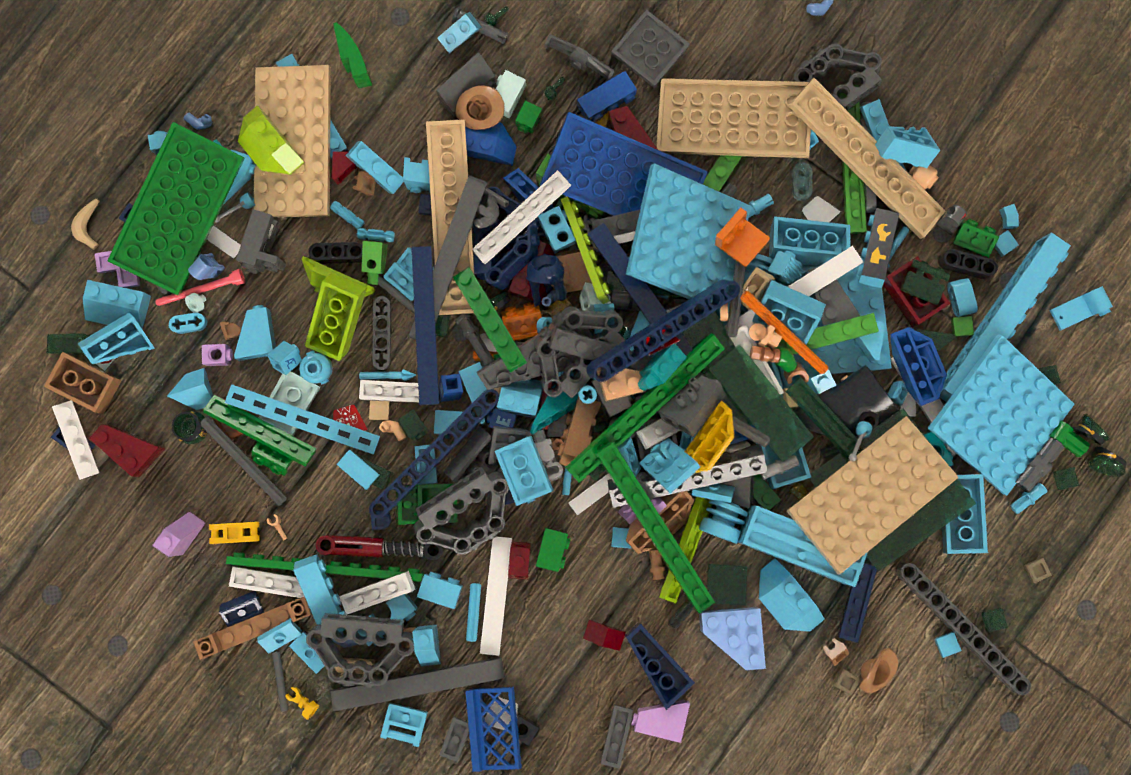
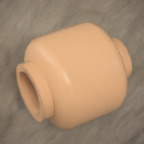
[909,165,939,190]

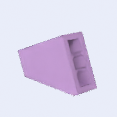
[152,512,205,557]
[631,700,690,743]

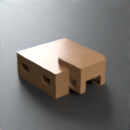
[551,246,596,292]

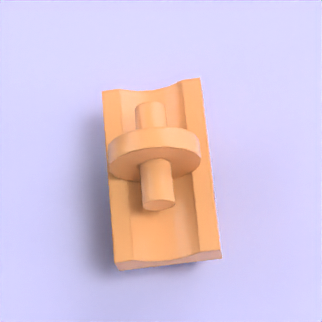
[749,323,782,348]

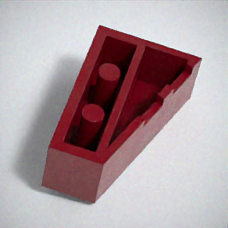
[608,106,658,150]
[89,424,166,477]

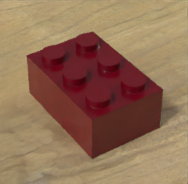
[883,256,950,328]

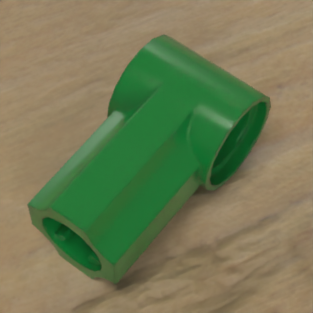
[1049,421,1090,457]

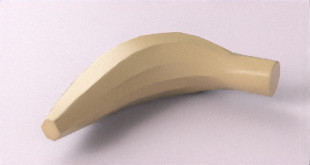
[71,199,99,250]

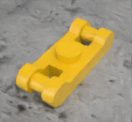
[209,522,260,544]

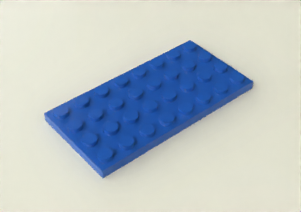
[540,112,708,216]

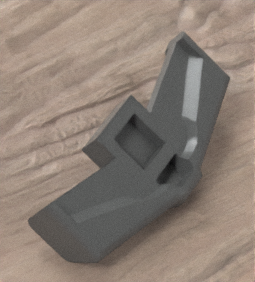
[545,34,614,81]

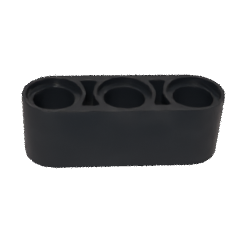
[308,242,363,264]
[938,249,998,279]

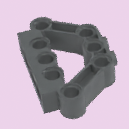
[794,44,882,111]
[534,306,625,398]
[414,466,509,555]
[306,613,414,688]

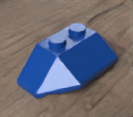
[465,122,517,166]
[890,327,947,406]

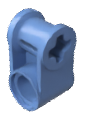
[188,253,225,280]

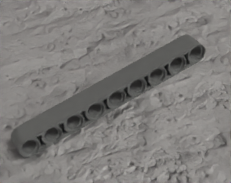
[409,175,488,340]
[896,562,1031,695]
[330,657,505,711]

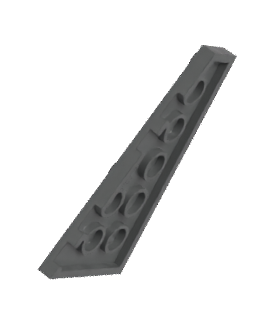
[477,314,593,390]

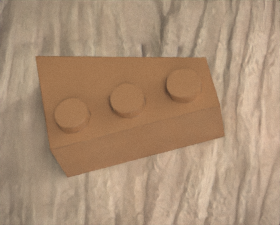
[557,397,601,466]

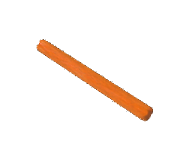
[740,291,829,374]

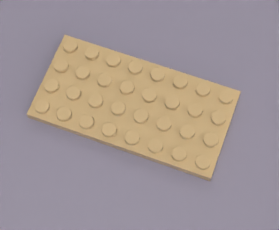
[254,65,331,217]
[656,79,811,158]
[787,416,959,575]

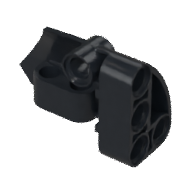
[792,365,900,441]

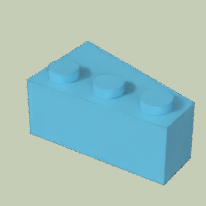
[875,126,940,168]
[403,157,430,193]

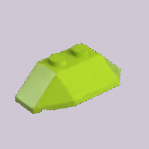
[238,105,305,175]
[301,256,375,297]

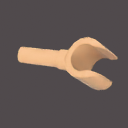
[267,514,287,541]

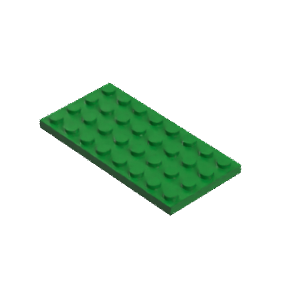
[107,122,245,296]

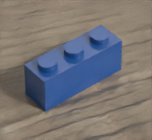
[577,71,637,123]

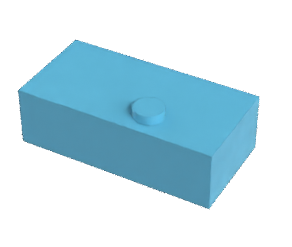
[769,216,850,266]
[940,474,988,554]

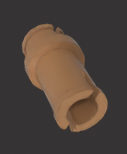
[648,550,665,580]

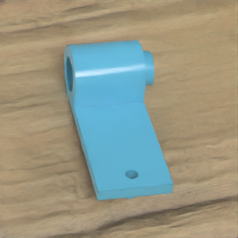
[1050,286,1113,330]

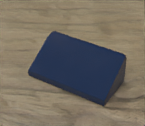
[219,591,264,627]

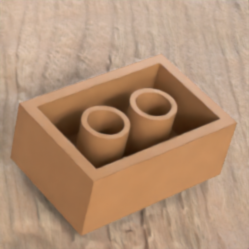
[44,352,122,414]

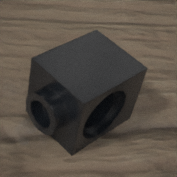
[509,713,539,746]

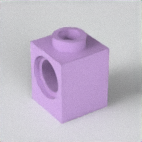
[202,344,233,366]

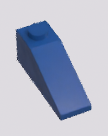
[503,168,553,224]

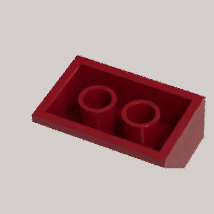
[509,241,560,307]

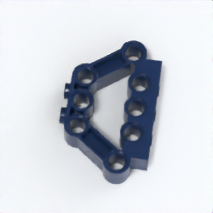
[473,187,540,290]

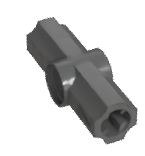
[1015,437,1064,492]

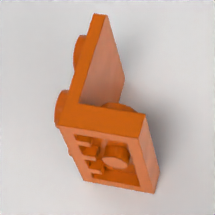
[715,208,770,267]
[501,303,542,341]

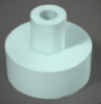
[185,293,206,313]

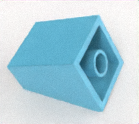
[497,379,543,419]

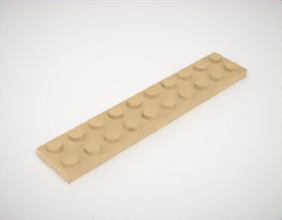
[788,78,945,239]
[426,120,474,315]

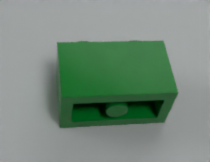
[536,528,571,572]

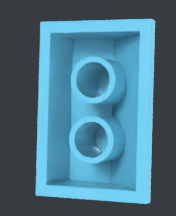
[83,280,151,330]
[752,280,826,345]

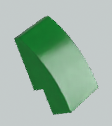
[333,22,373,89]
[396,483,458,525]

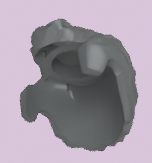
[474,193,499,229]

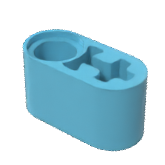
[947,278,978,317]

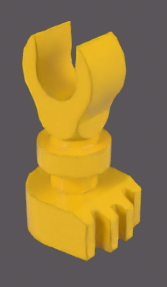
[286,687,319,720]

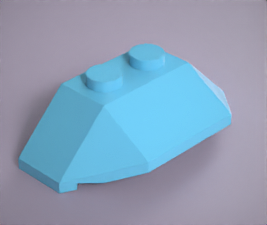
[759,558,825,631]

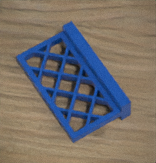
[465,687,521,772]

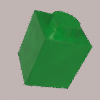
[515,101,542,134]

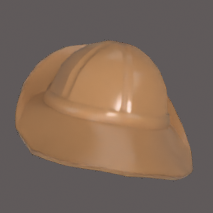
[456,85,504,129]
[860,648,898,693]

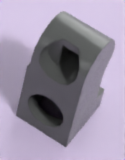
[936,205,967,235]

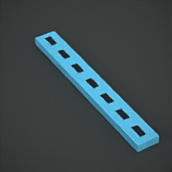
[225,384,380,455]

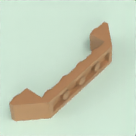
[193,596,312,660]

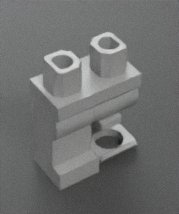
[533,430,563,482]

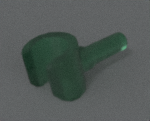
[485,6,509,26]
[545,77,565,100]

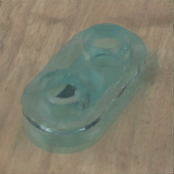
[792,162,812,201]

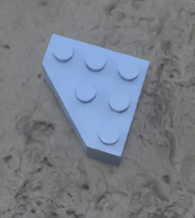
[699,607,766,670]

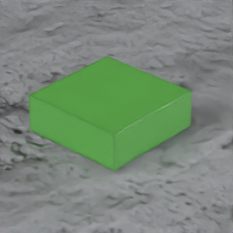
[951,316,974,337]

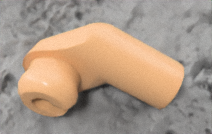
[379,420,407,442]

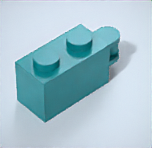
[638,343,687,391]

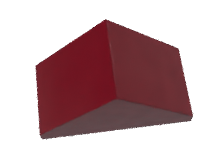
[332,152,358,185]
[583,620,626,651]

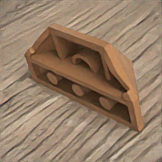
[626,491,694,554]

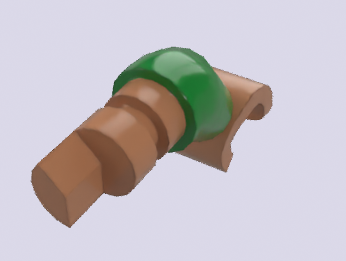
[750,346,809,384]

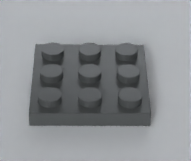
[611,9,690,88]

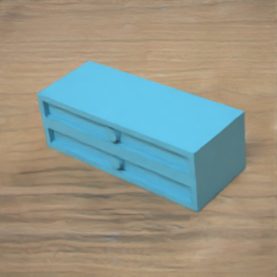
[738,506,868,587]

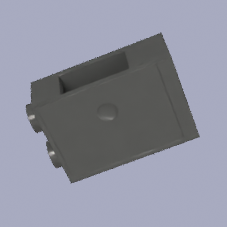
[657,372,726,437]

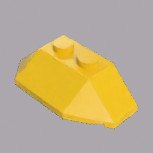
[685,401,735,473]

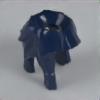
[526,254,567,306]

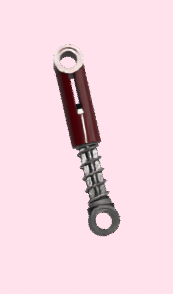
[316,535,444,560]

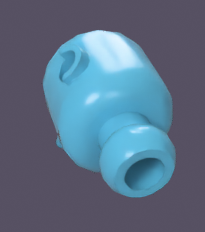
[299,350,333,385]

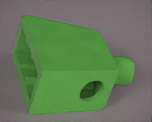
[361,241,388,285]

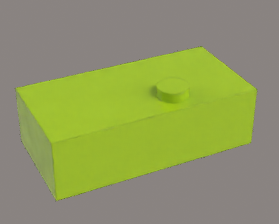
[305,272,367,361]

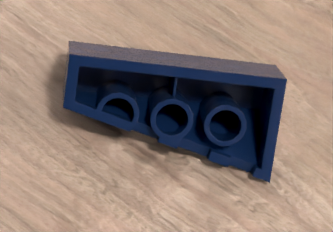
[625,623,695,711]

